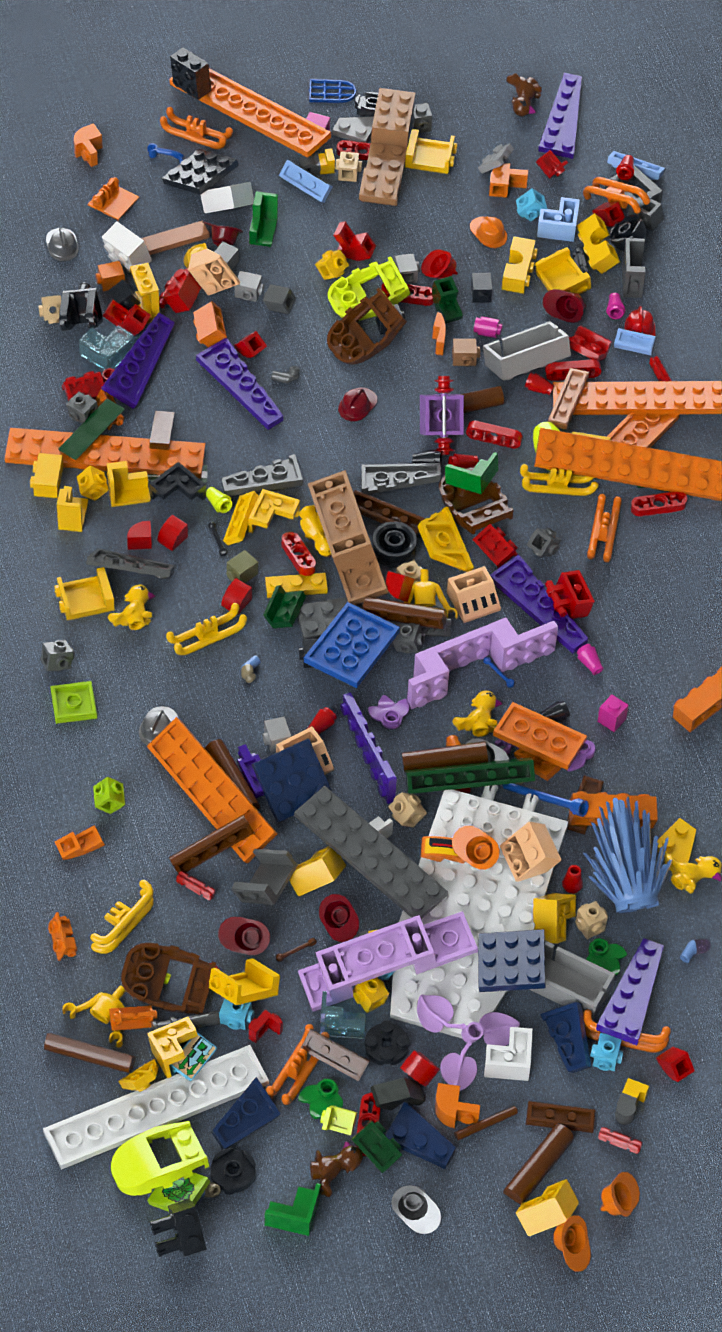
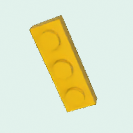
[223,491,259,545]
[265,573,328,598]

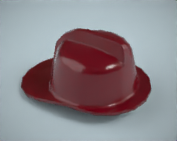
[202,222,243,247]
[543,289,586,323]
[338,387,377,422]
[319,894,360,942]
[218,917,270,955]

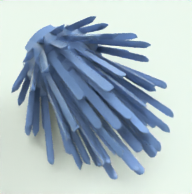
[583,797,672,913]

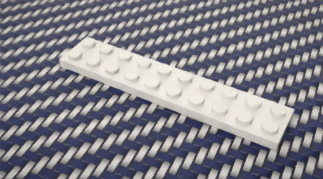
[43,1045,269,1170]

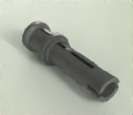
[151,1010,220,1031]

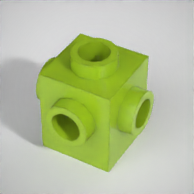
[93,777,125,814]

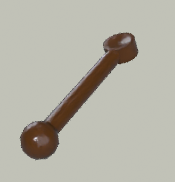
[276,938,317,962]

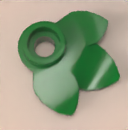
[586,938,627,976]
[298,1079,343,1119]

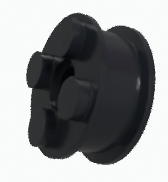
[372,522,417,568]

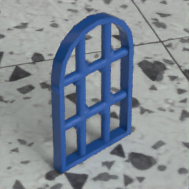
[309,79,356,103]

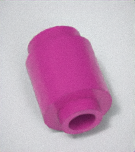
[474,316,503,338]

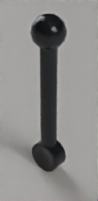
[208,522,227,556]

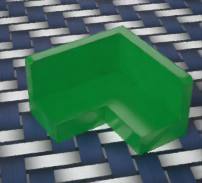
[249,191,278,247]
[445,452,498,494]
[264,1183,321,1236]

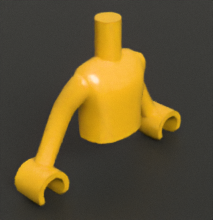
[404,569,458,619]
[63,986,126,1048]

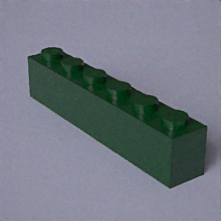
[405,758,535,794]

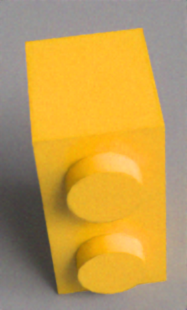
[30,453,63,498]

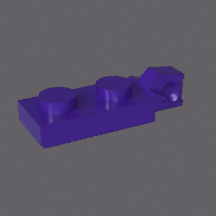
[237,744,264,798]

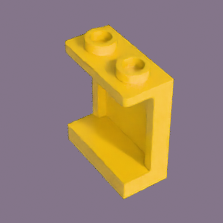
[405,129,458,174]
[535,247,591,294]
[130,263,159,324]
[54,567,114,620]
[209,958,280,1005]

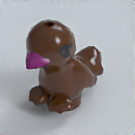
[506,73,542,117]
[310,1141,363,1197]

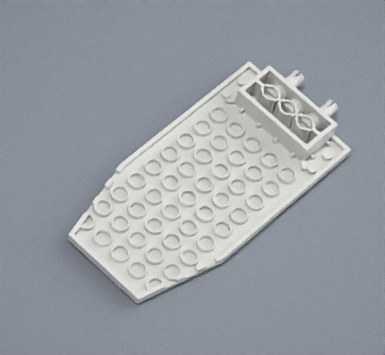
[390,785,568,1039]

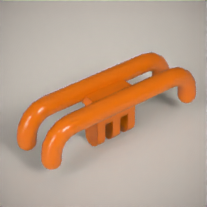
[160,107,233,150]
[583,177,650,214]
[587,494,622,563]
[583,1009,671,1053]
[266,1024,329,1105]

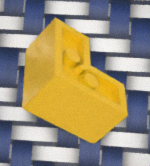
[107,461,151,507]
[57,486,88,532]
[248,489,300,533]
[289,846,346,896]
[533,893,576,944]
[147,1017,198,1079]
[516,1179,579,1236]

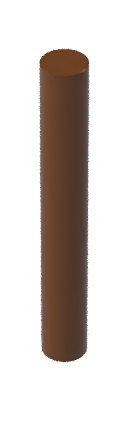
[454,1106,518,1141]

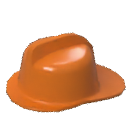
[470,216,507,248]
[452,826,500,870]
[600,1172,640,1217]
[553,1215,591,1272]

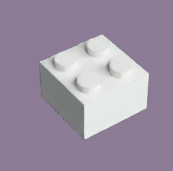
[102,222,152,273]

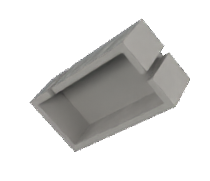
[483,321,571,380]
[529,940,615,1021]

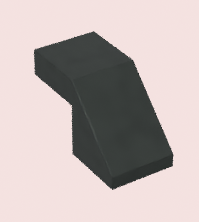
[370,1078,425,1111]

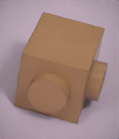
[452,339,480,366]

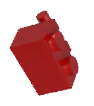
[159,268,202,313]
[545,570,595,619]

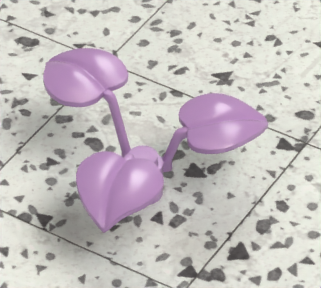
[417,994,520,1091]

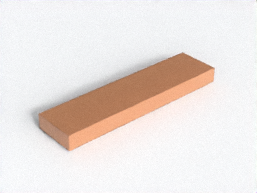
[141,220,210,255]
[548,368,589,429]

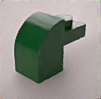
[432,276,463,324]

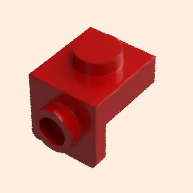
[536,150,568,179]
[248,1010,283,1044]

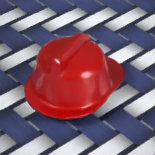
[421,250,458,279]
[625,306,656,336]

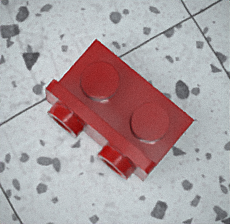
[569,325,612,361]
[62,371,107,401]
[472,524,518,568]

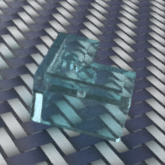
[79,326,134,370]
[320,991,366,1039]

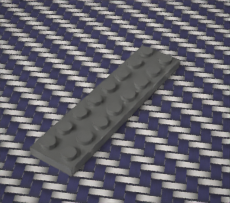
[294,786,448,920]

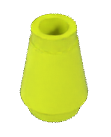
[206,487,232,513]

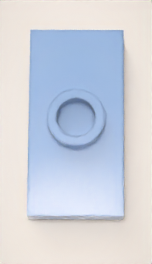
[614,328,656,355]

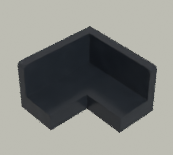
[149,462,206,501]

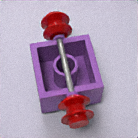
[420,376,464,455]

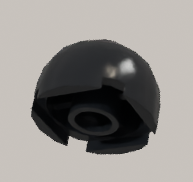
[609,214,647,251]

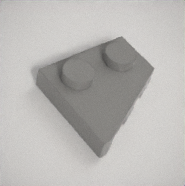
[332,117,374,143]
[478,143,514,173]

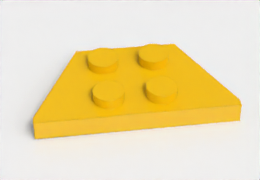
[417,507,474,572]

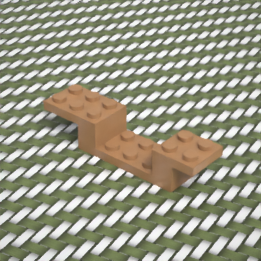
[359,88,415,206]
[308,470,389,605]

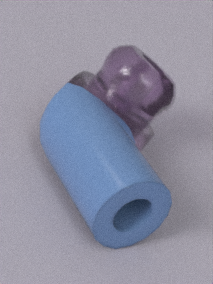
[680,939,711,963]

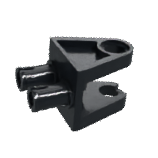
[59,282,104,331]

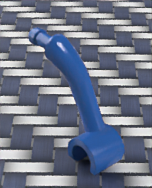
[147,143,184,163]

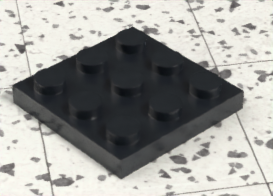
[162,149,239,195]

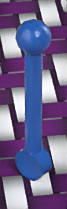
[483,656,514,688]

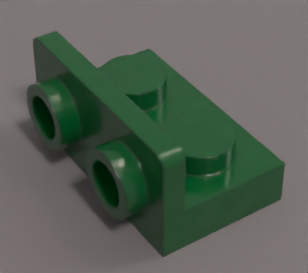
[263,585,306,629]
[351,1120,402,1174]

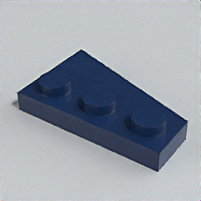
[540,1002,591,1073]
[211,1077,281,1150]
[386,1102,456,1169]

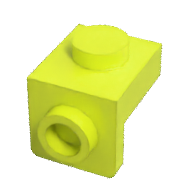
[320,1106,358,1135]

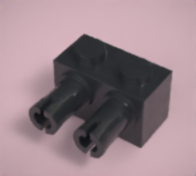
[149,1199,207,1257]

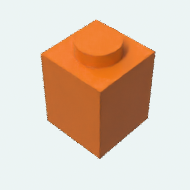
[95,261,125,292]

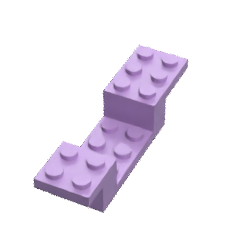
[407,618,558,710]
[298,911,478,1012]

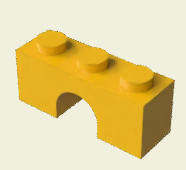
[576,213,620,274]
[502,237,538,294]

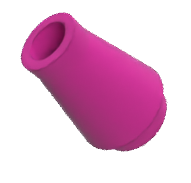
[606,293,625,319]
[576,644,604,675]

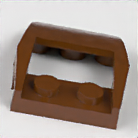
[327,288,407,364]
[438,468,514,535]
[121,942,216,1014]

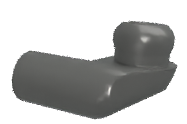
[271,366,300,384]

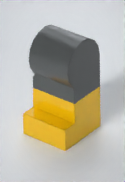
[299,148,335,175]
[615,1078,649,1125]

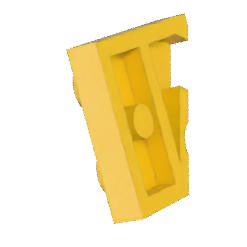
[657,818,696,863]
[118,1059,159,1092]

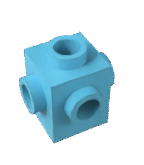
[516,188,547,221]
[219,998,255,1030]
[590,1033,624,1071]

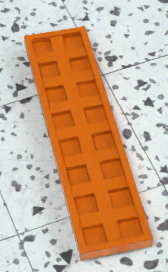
[147,717,278,864]

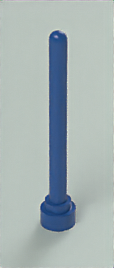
[502,783,589,817]

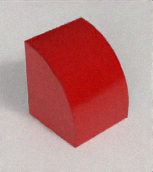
[592,201,625,227]
[233,331,267,358]
[157,515,188,551]
[127,521,152,550]
[386,571,414,602]
[221,578,252,615]
[656,1047,695,1082]
[400,1050,440,1087]

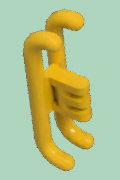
[520,464,599,496]
[166,603,247,655]
[90,880,154,954]

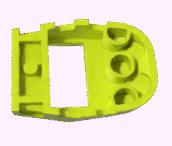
[328,257,410,321]
[111,1121,209,1196]

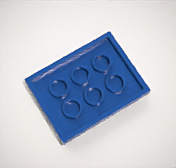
[304,602,400,688]

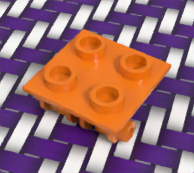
[88,177,139,220]

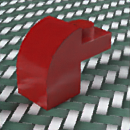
[333,221,376,261]
[103,300,151,336]

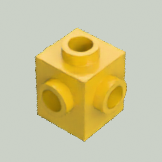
[315,250,349,280]
[77,466,108,501]
[353,977,389,1013]

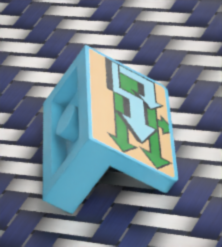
[169,1033,217,1081]

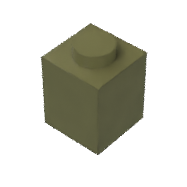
[226,550,258,583]

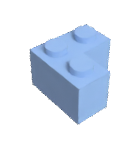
[537,197,580,242]

